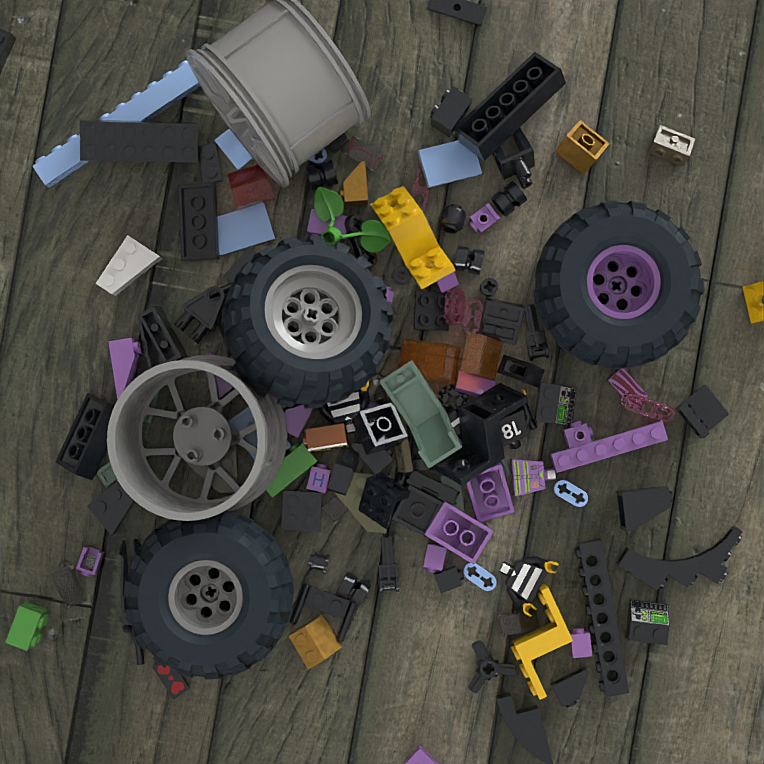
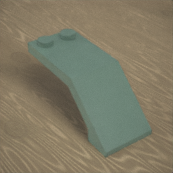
[379,360,462,468]

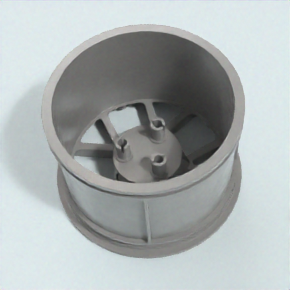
[185,0,371,188]
[107,355,287,521]

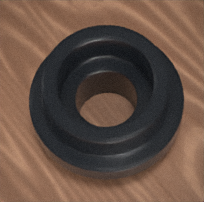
[392,266,411,285]

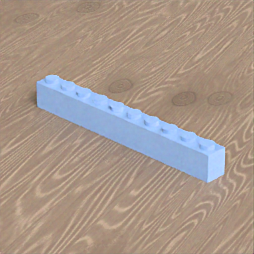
[33,60,200,188]

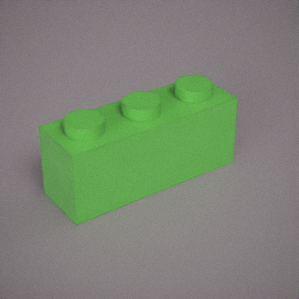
[266,443,318,498]

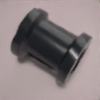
[480,278,498,297]

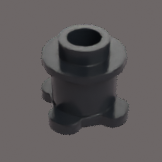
[308,551,330,574]

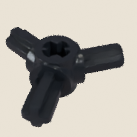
[468,640,517,693]

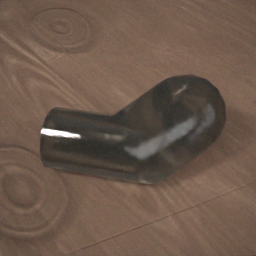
[374,384,387,405]

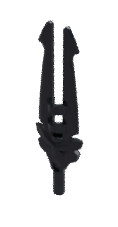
[117,539,145,665]

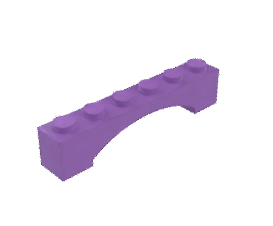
[549,421,668,473]

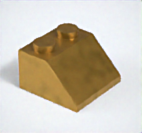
[555,120,610,175]
[340,161,368,207]
[289,614,342,670]

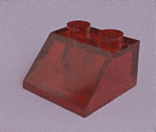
[228,165,275,210]

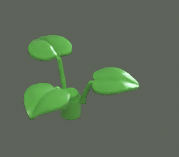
[314,187,391,252]

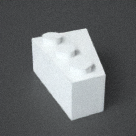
[96,235,163,296]

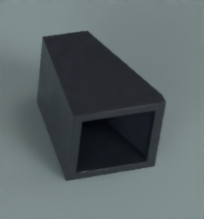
[616,486,673,532]

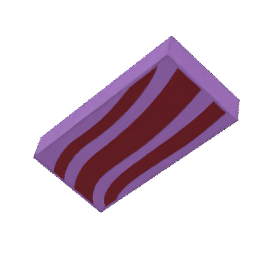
[608,368,648,409]

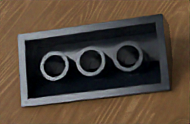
[55,393,115,480]

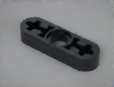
[344,215,377,267]

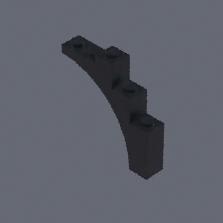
[616,526,743,591]

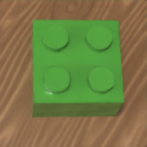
[5,602,50,651]

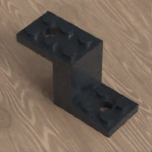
[435,383,528,485]

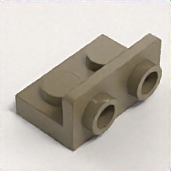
[649,125,695,166]

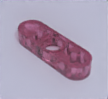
[621,392,675,423]

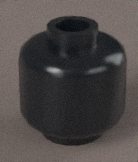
[439,204,466,234]

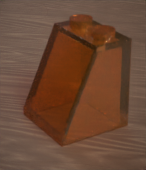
[458,332,503,380]
[398,339,461,385]

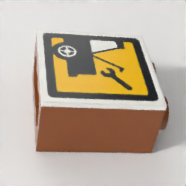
[302,423,349,453]

